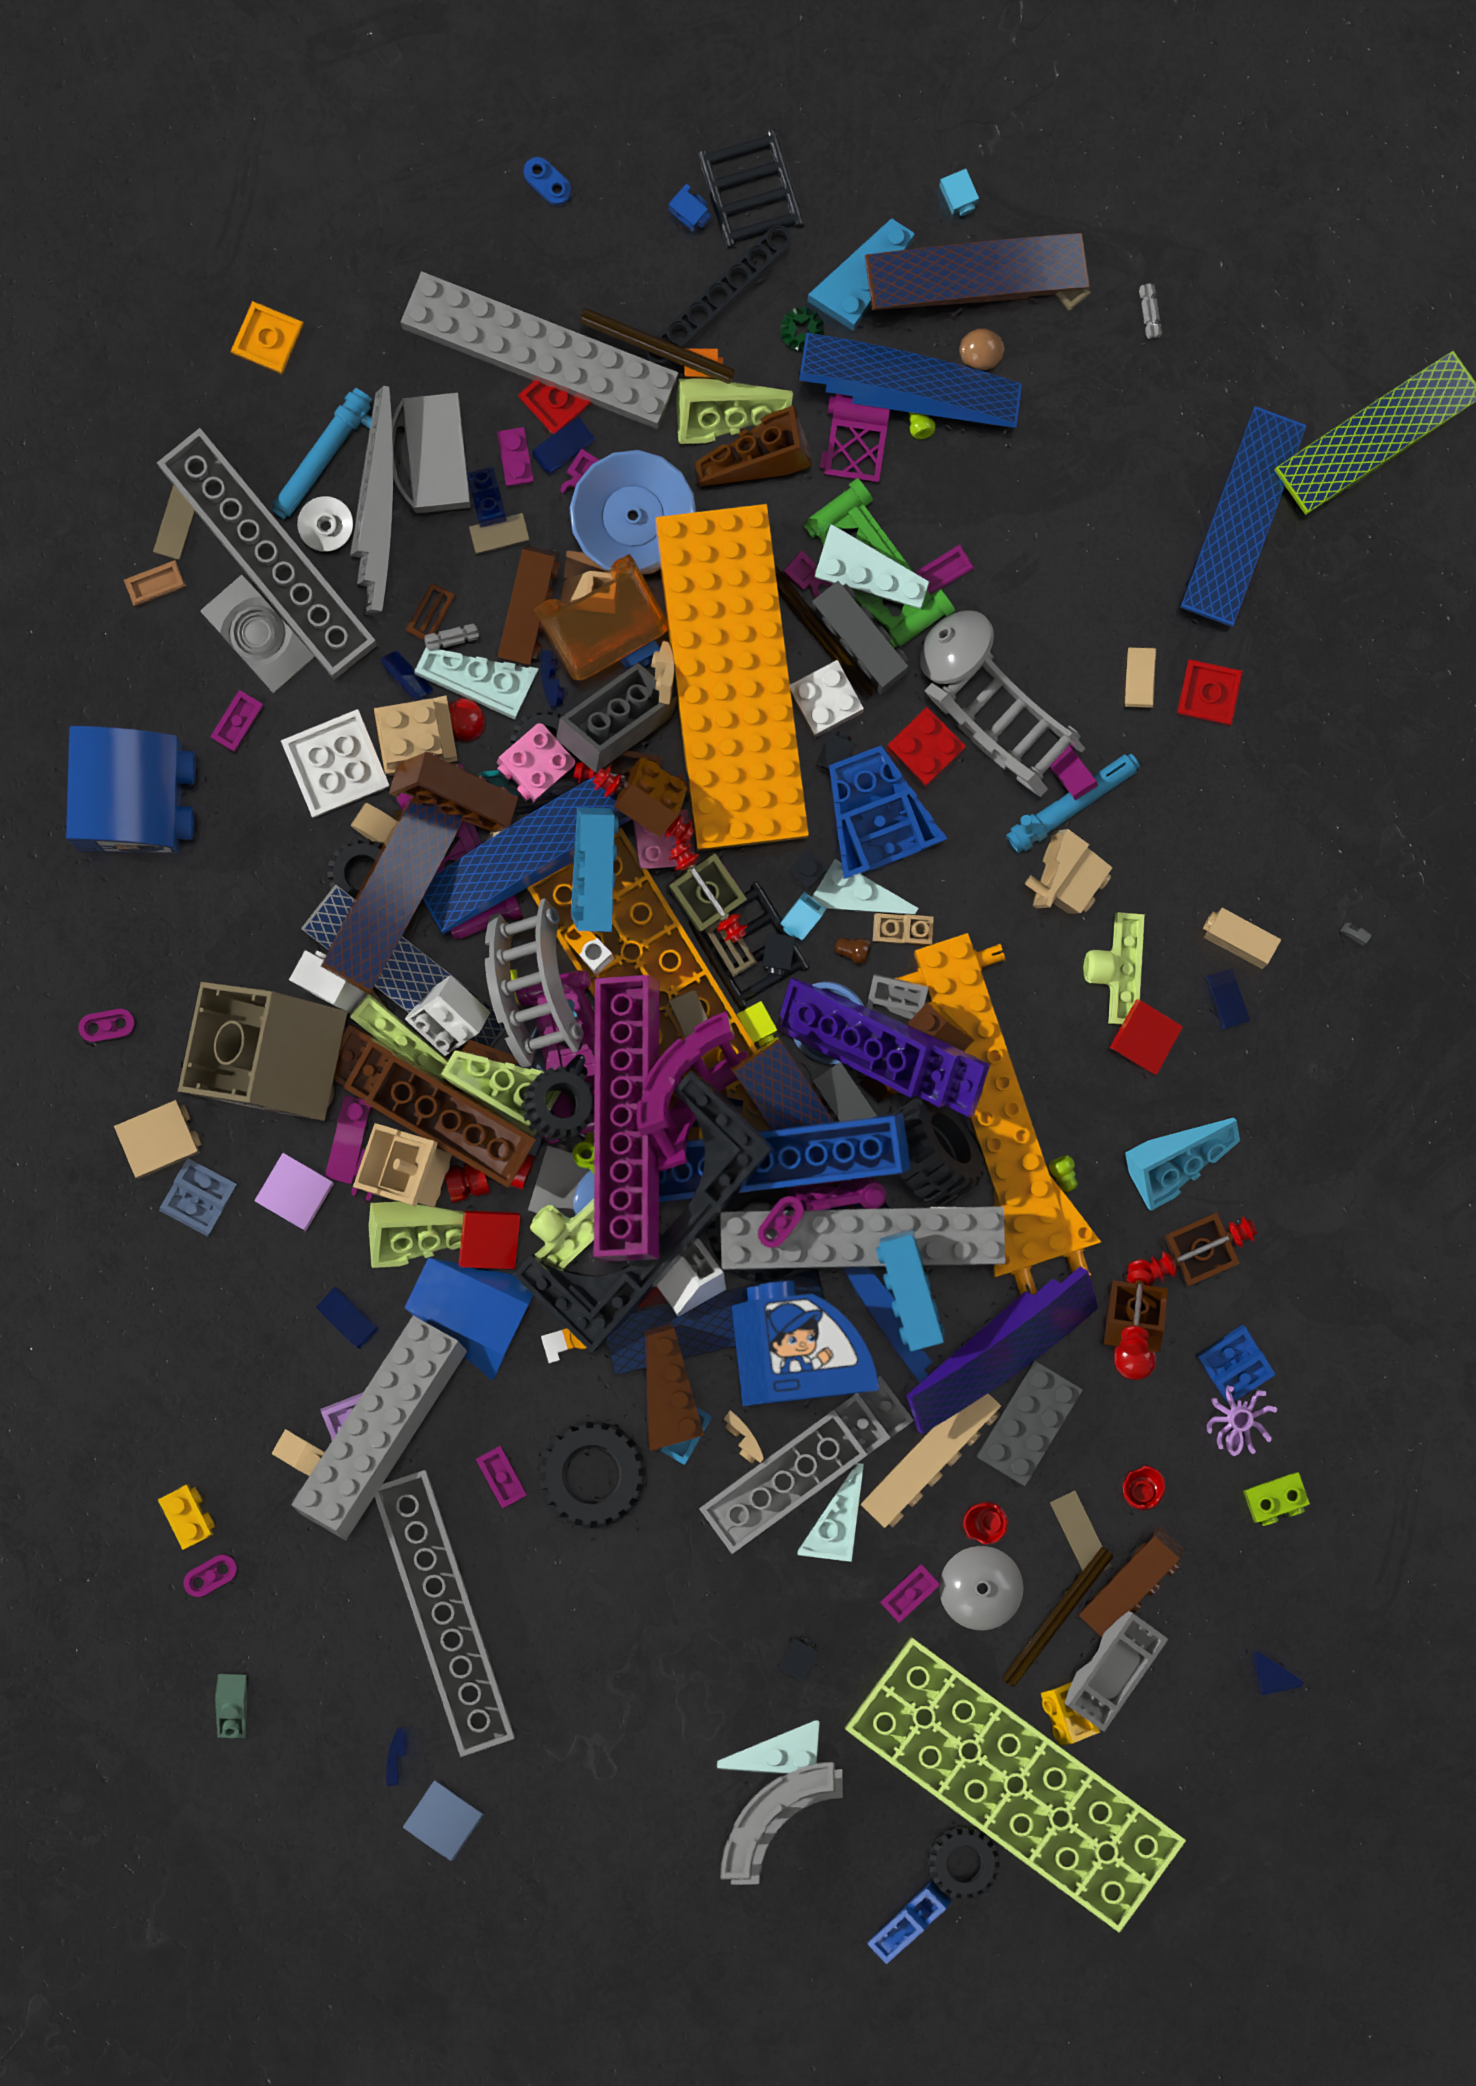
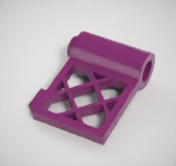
[820,394,890,482]
[787,1176,886,1211]

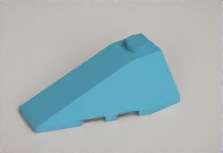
[1125,1118,1240,1211]

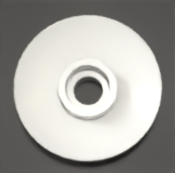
[297,496,353,552]

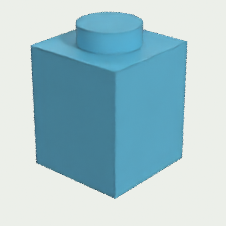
[940,169,979,216]
[780,891,826,940]

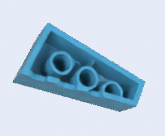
[808,219,915,331]
[571,807,618,932]
[876,1229,945,1351]

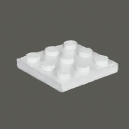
[281,709,390,818]

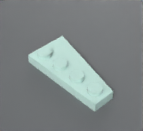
[815,524,929,609]
[414,647,539,719]

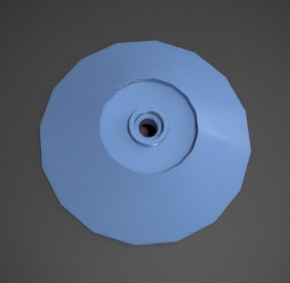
[570,450,696,576]

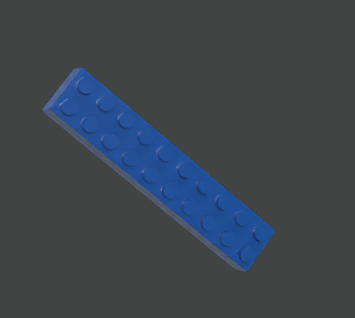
[659,1113,911,1202]

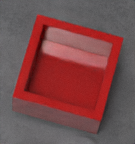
[886,707,966,789]

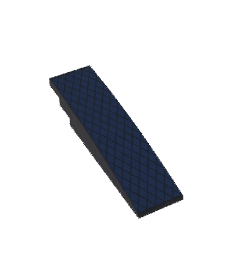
[605,1269,826,1376]

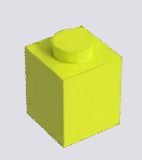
[737,1001,777,1047]

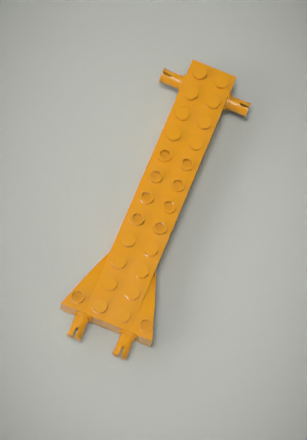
[894,933,1101,1295]

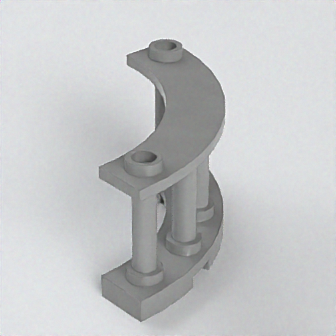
[925,652,1085,797]
[485,898,584,1068]
[721,1762,843,1885]

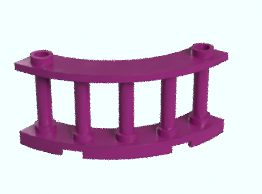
[637,1011,748,1171]

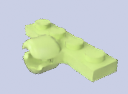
[1083,912,1145,1025]
[350,994,449,1079]
[530,1199,594,1269]

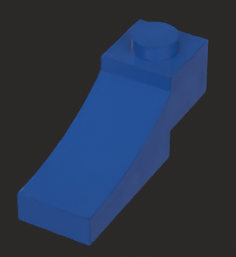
[867,1880,952,1964]

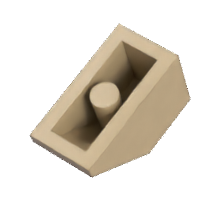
[272,1429,325,1476]

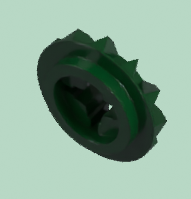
[780,307,824,351]

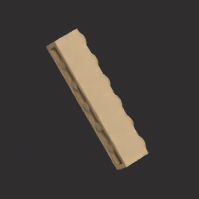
[860,1394,1001,1528]

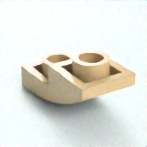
[651,641,674,704]
[1125,648,1156,707]
[350,803,397,846]
[873,913,934,945]
[723,1410,764,1464]

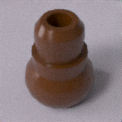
[835,937,871,964]

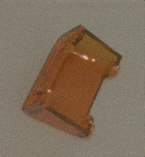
[533,553,668,680]

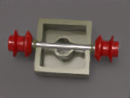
[666,842,748,943]

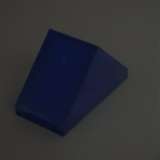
[1252,1650,1305,1695]

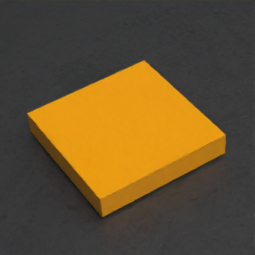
[231,301,304,374]

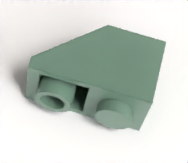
[215,1674,247,1738]

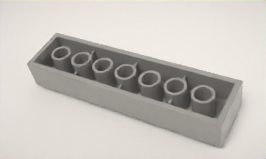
[291,1316,467,1540]

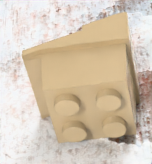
[374,696,458,777]
[1025,829,1112,914]
[353,1123,452,1207]

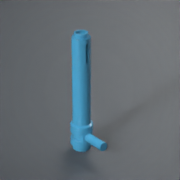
[271,388,373,520]
[1006,754,1140,853]

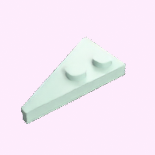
[812,859,918,915]
[798,1463,864,1562]
[717,1721,820,1774]

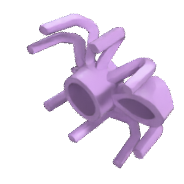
[1207,1385,1277,1456]

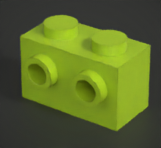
[1243,1472,1310,1526]

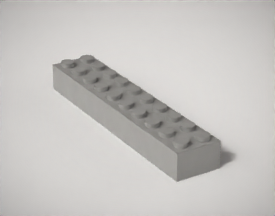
[401,271,678,429]
[157,428,377,680]
[721,1207,1005,1270]
[374,1470,515,1757]

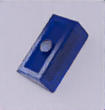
[380,651,433,701]
[1206,968,1250,1030]

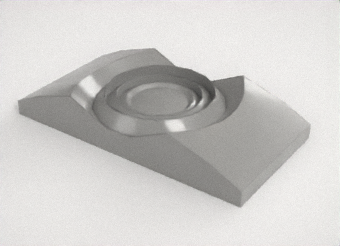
[200,575,315,694]
[851,974,928,1093]
[1065,1611,1168,1731]

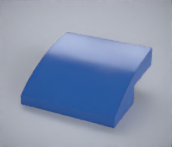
[1196,1325,1276,1405]

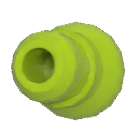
[909,412,936,439]
[1048,1155,1078,1192]

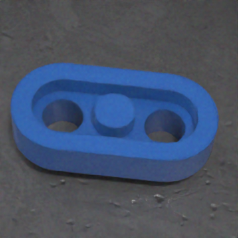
[524,157,571,206]

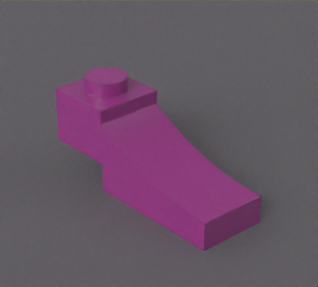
[325,1095,372,1185]

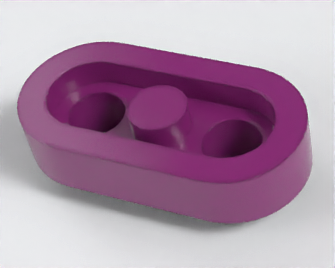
[79,1009,135,1042]
[758,1197,804,1248]
[184,1555,237,1597]

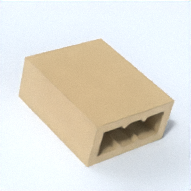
[1203,908,1281,969]
[114,1100,202,1179]

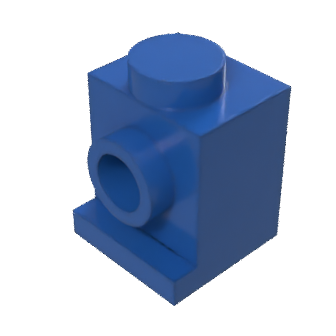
[668,184,712,232]
[618,631,660,671]

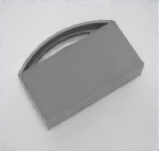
[392,393,471,513]

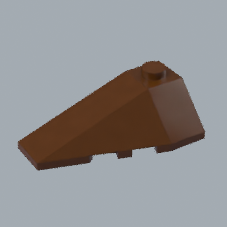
[695,405,812,486]
[860,1002,974,1102]

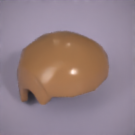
[959,329,1004,371]

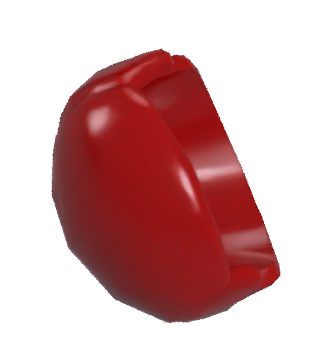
[448,698,486,743]
[1114,1346,1156,1381]
[1123,1465,1166,1510]
[963,1501,1009,1544]

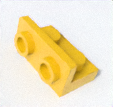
[158,1484,215,1550]
[1041,1682,1100,1746]

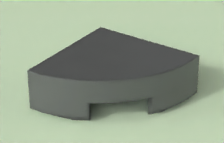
[1340,923,1372,946]

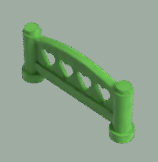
[803,478,956,649]

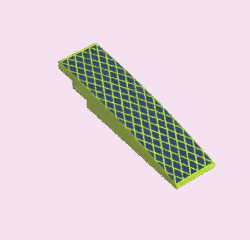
[1275,351,1476,515]

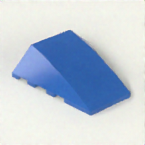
[829,746,948,879]
[404,1258,534,1381]

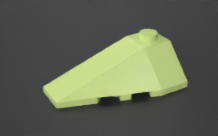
[676,378,793,444]
[441,1051,561,1136]
[369,1202,464,1268]

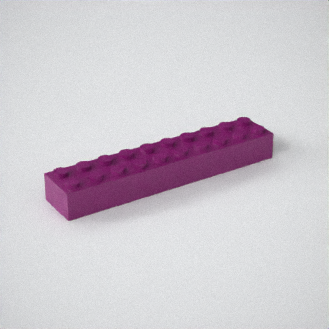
[594,975,659,1262]

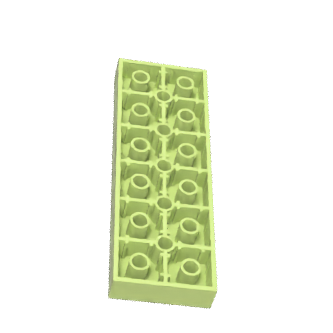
[845,1637,1186,1932]

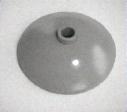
[919,610,994,684]
[939,1546,1023,1630]

